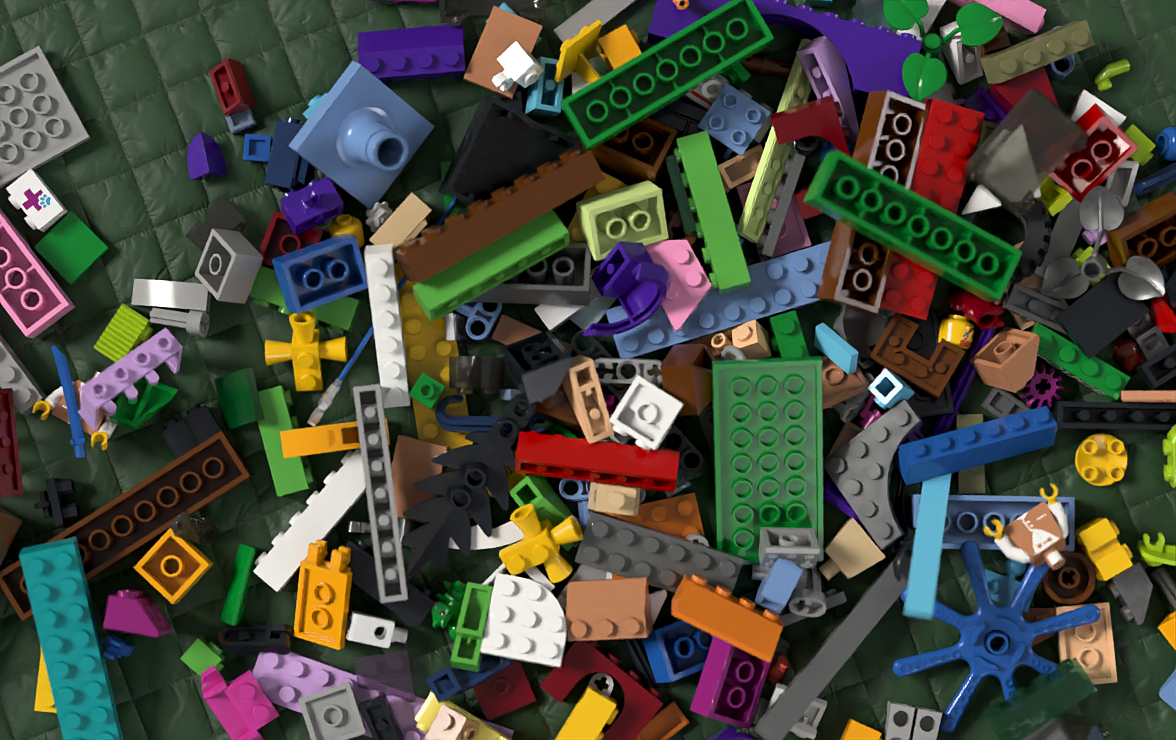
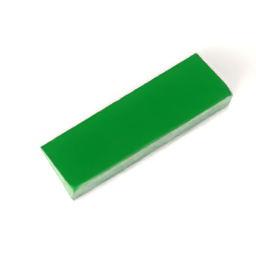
[220,544,259,626]

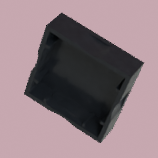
[438,95,583,207]

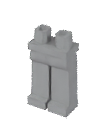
[883,701,942,740]

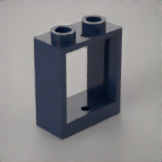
[265,118,309,193]

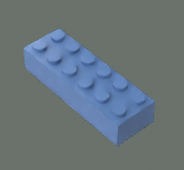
[909,494,1075,551]

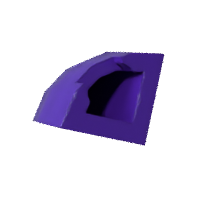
[187,132,227,180]

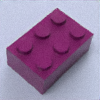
[690,636,773,730]

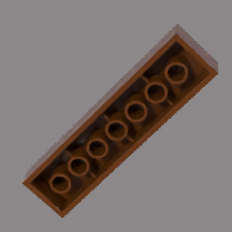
[817,90,930,314]
[393,148,605,283]

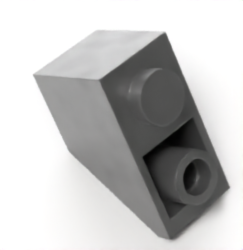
[1107,562,1153,625]

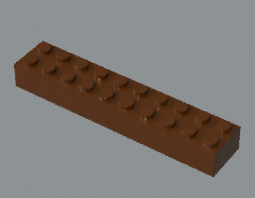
[0,431,254,621]

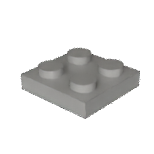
[298,681,367,740]

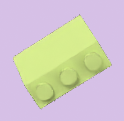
[576,180,669,261]

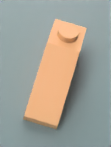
[562,355,614,444]

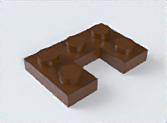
[869,312,965,398]

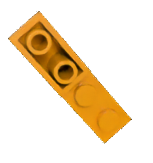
[280,418,390,458]

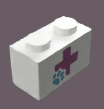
[6,169,69,233]

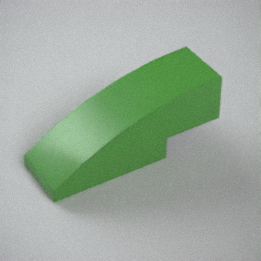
[450,582,494,672]

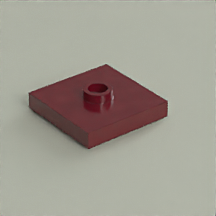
[473,660,536,721]

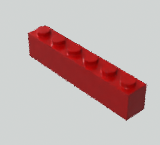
[515,431,680,492]

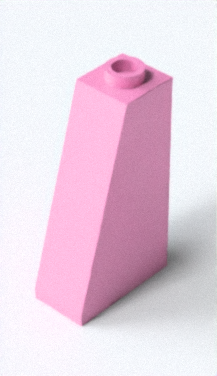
[946,0,1046,35]

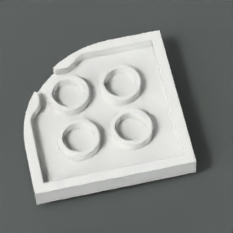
[480,573,567,668]

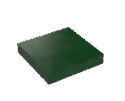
[214,368,264,431]

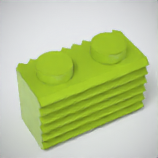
[93,304,153,362]

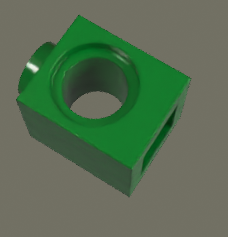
[408,372,447,410]

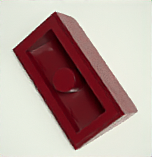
[209,58,255,117]

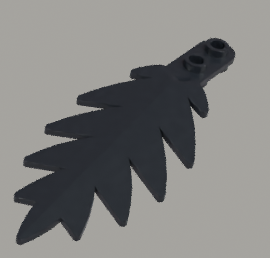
[401,393,536,576]

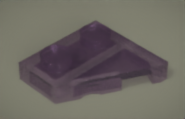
[354,650,416,703]

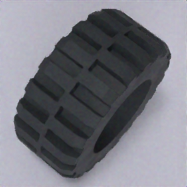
[956,186,1052,284]

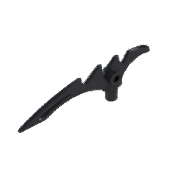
[892,474,916,582]

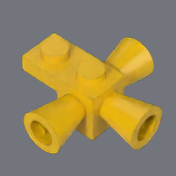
[265,311,348,391]
[499,504,583,583]

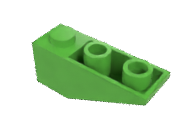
[509,474,584,551]

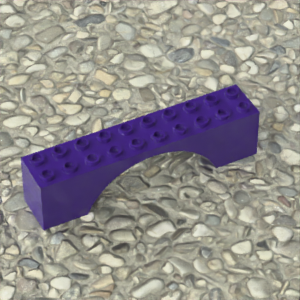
[647,0,922,102]

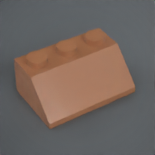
[565,577,653,641]

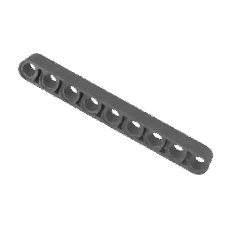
[753,552,912,740]

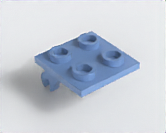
[697,83,771,161]

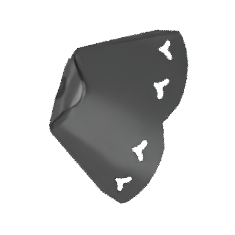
[833,307,903,369]

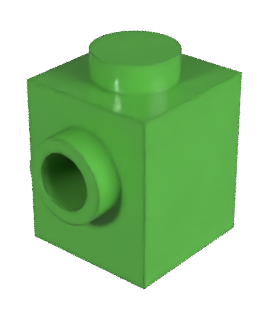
[180,637,226,677]

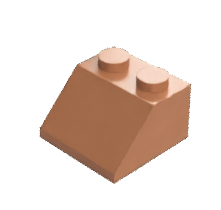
[970,326,1040,393]

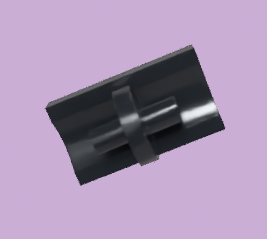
[34,477,81,526]

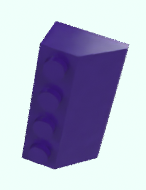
[358,24,466,83]

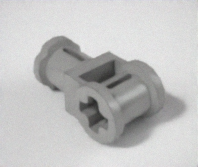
[829,372,875,423]

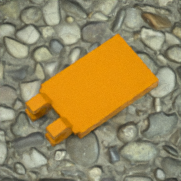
[293,539,353,650]

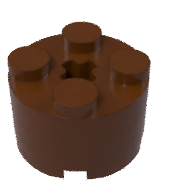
[1038,551,1095,605]

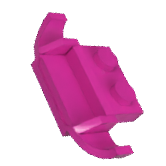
[201,665,279,740]

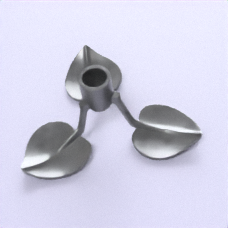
[1040,186,1165,300]

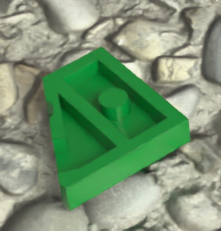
[110,377,178,431]

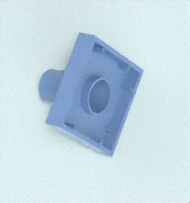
[288,61,435,210]

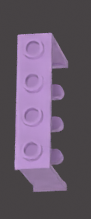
[78,328,183,432]

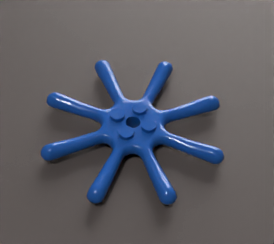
[893,540,1101,740]

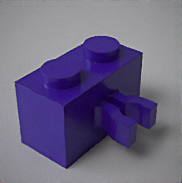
[280,177,343,236]

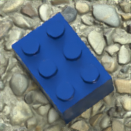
[272,233,369,314]

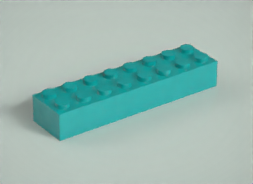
[19,537,124,740]

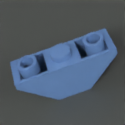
[754,558,803,614]

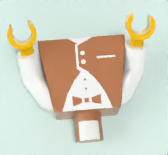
[33,371,117,451]
[984,483,1068,570]

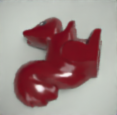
[947,288,1007,330]

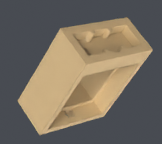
[369,193,435,260]

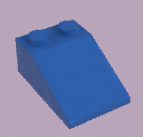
[642,618,714,683]

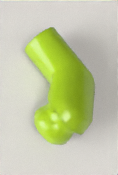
[1095,59,1130,92]

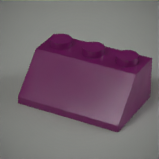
[103,589,172,637]

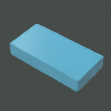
[814,323,858,375]

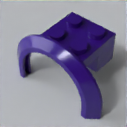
[583,241,671,337]

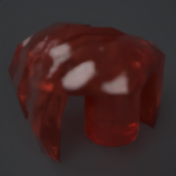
[1111,339,1145,372]
[765,653,790,686]

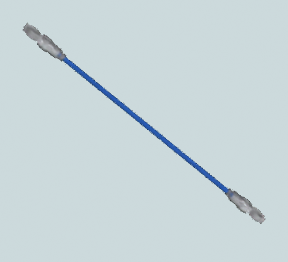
[307,200,457,427]

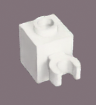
[491,41,544,92]

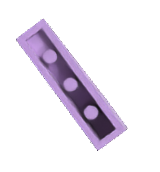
[796,36,859,142]

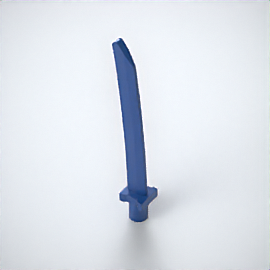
[51,346,88,458]

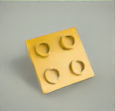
[554,19,602,84]

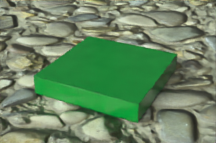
[34,211,110,285]

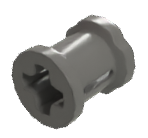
[793,136,819,155]

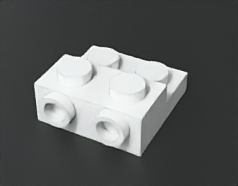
[609,375,684,451]

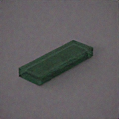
[665,154,697,237]

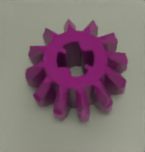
[1019,365,1064,408]

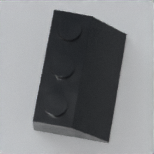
[500,330,573,404]

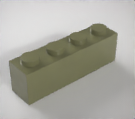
[980,20,1095,84]

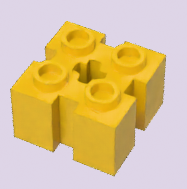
[1075,518,1133,581]

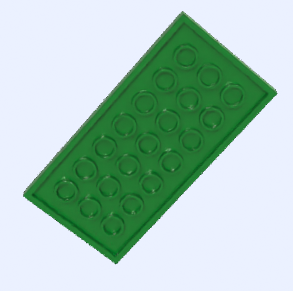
[712,356,824,565]

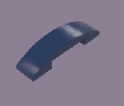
[426,654,517,703]

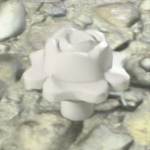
[366,202,393,232]

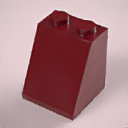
[987,67,1066,145]

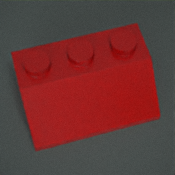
[1038,103,1139,203]

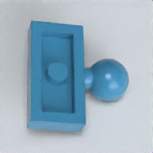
[985,558,1036,613]

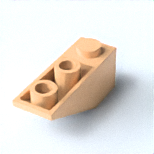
[684,320,771,361]

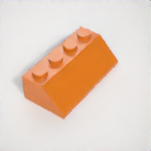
[671,573,783,663]

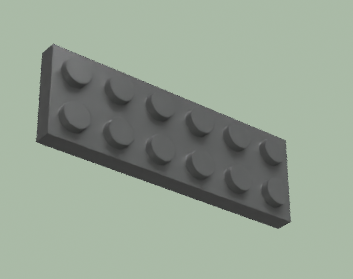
[574,510,744,595]

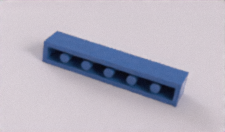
[896,406,1058,485]

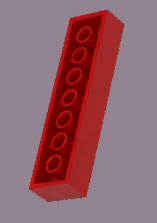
[879,99,985,320]

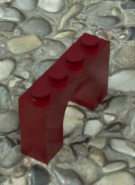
[770,95,854,220]
[540,640,664,740]

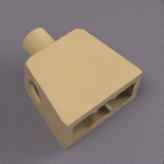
[587,482,641,516]
[818,518,885,581]

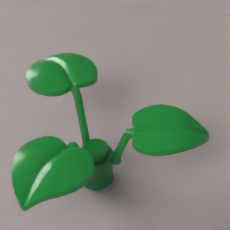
[883,0,1003,102]

